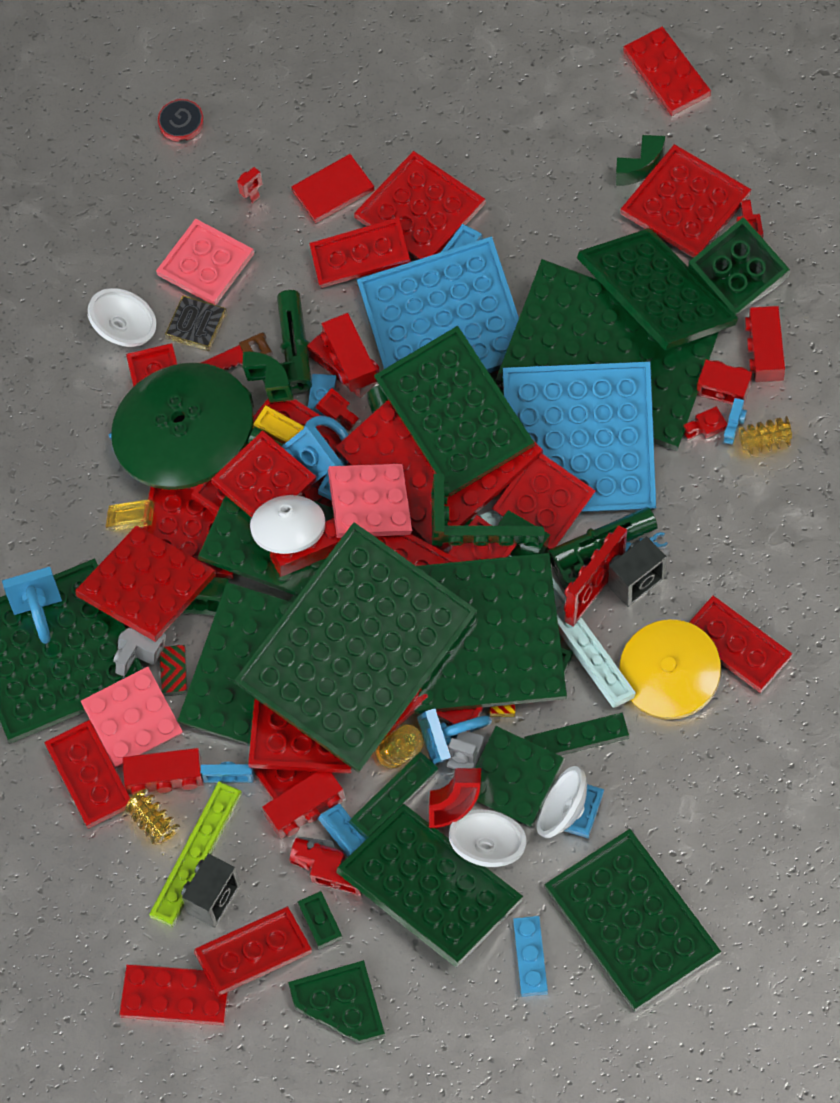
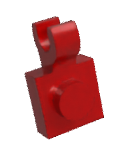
[237,167,263,203]
[736,200,764,238]
[315,388,359,431]
[684,406,728,440]

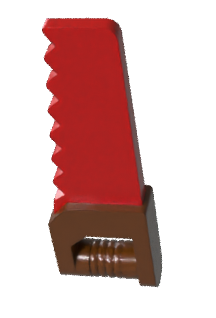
[201,332,273,370]

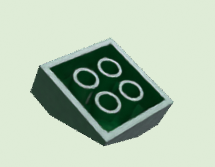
[688,217,790,315]

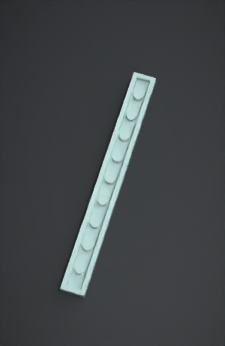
[480,510,636,708]

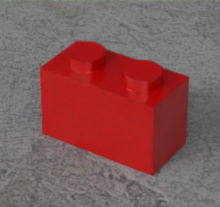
[697,360,752,405]

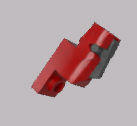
[289,837,362,896]

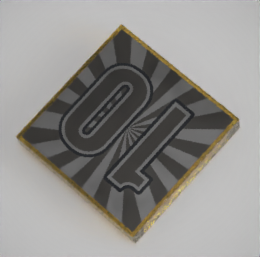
[165,295,227,351]

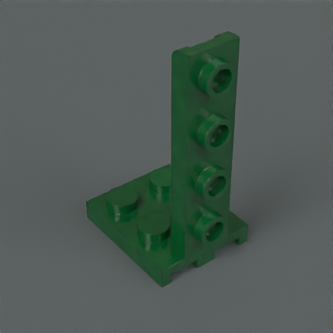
[431,474,545,546]

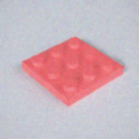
[156,219,254,306]
[328,464,412,538]
[81,667,183,769]

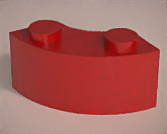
[429,768,481,828]

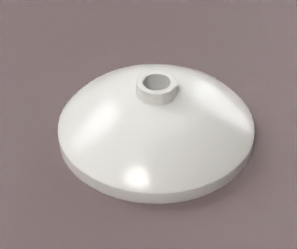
[87,288,156,347]
[250,495,325,554]
[536,766,587,838]
[449,809,526,867]

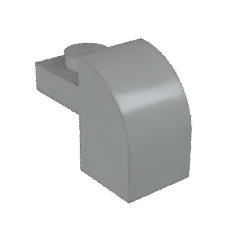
[113,628,166,677]
[447,731,486,769]

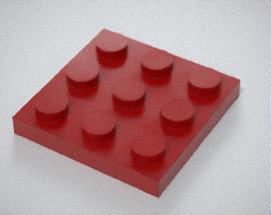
[211,430,316,518]
[492,454,596,549]

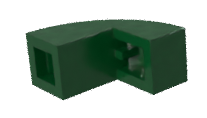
[616,135,665,186]
[242,351,294,402]

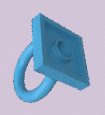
[281,416,349,484]
[2,567,62,644]
[417,709,492,765]

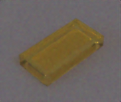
[106,499,154,531]

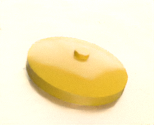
[619,619,721,720]

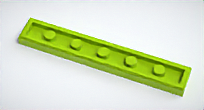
[149,781,242,927]

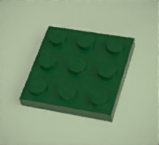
[475,726,565,828]

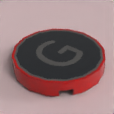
[158,99,204,142]

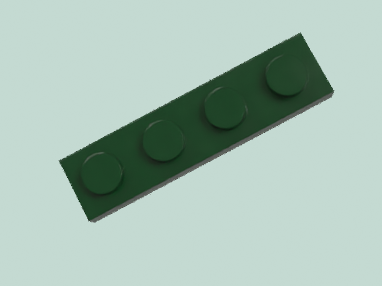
[524,712,629,756]
[349,752,439,839]

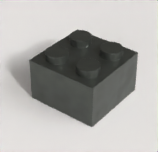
[608,536,667,607]
[181,853,241,928]

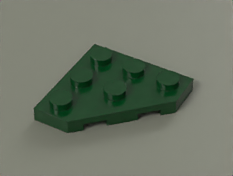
[288,960,386,1044]

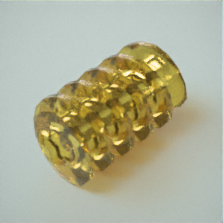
[738,416,792,455]
[376,724,423,769]
[125,789,180,845]

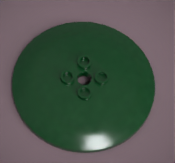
[111,363,254,489]

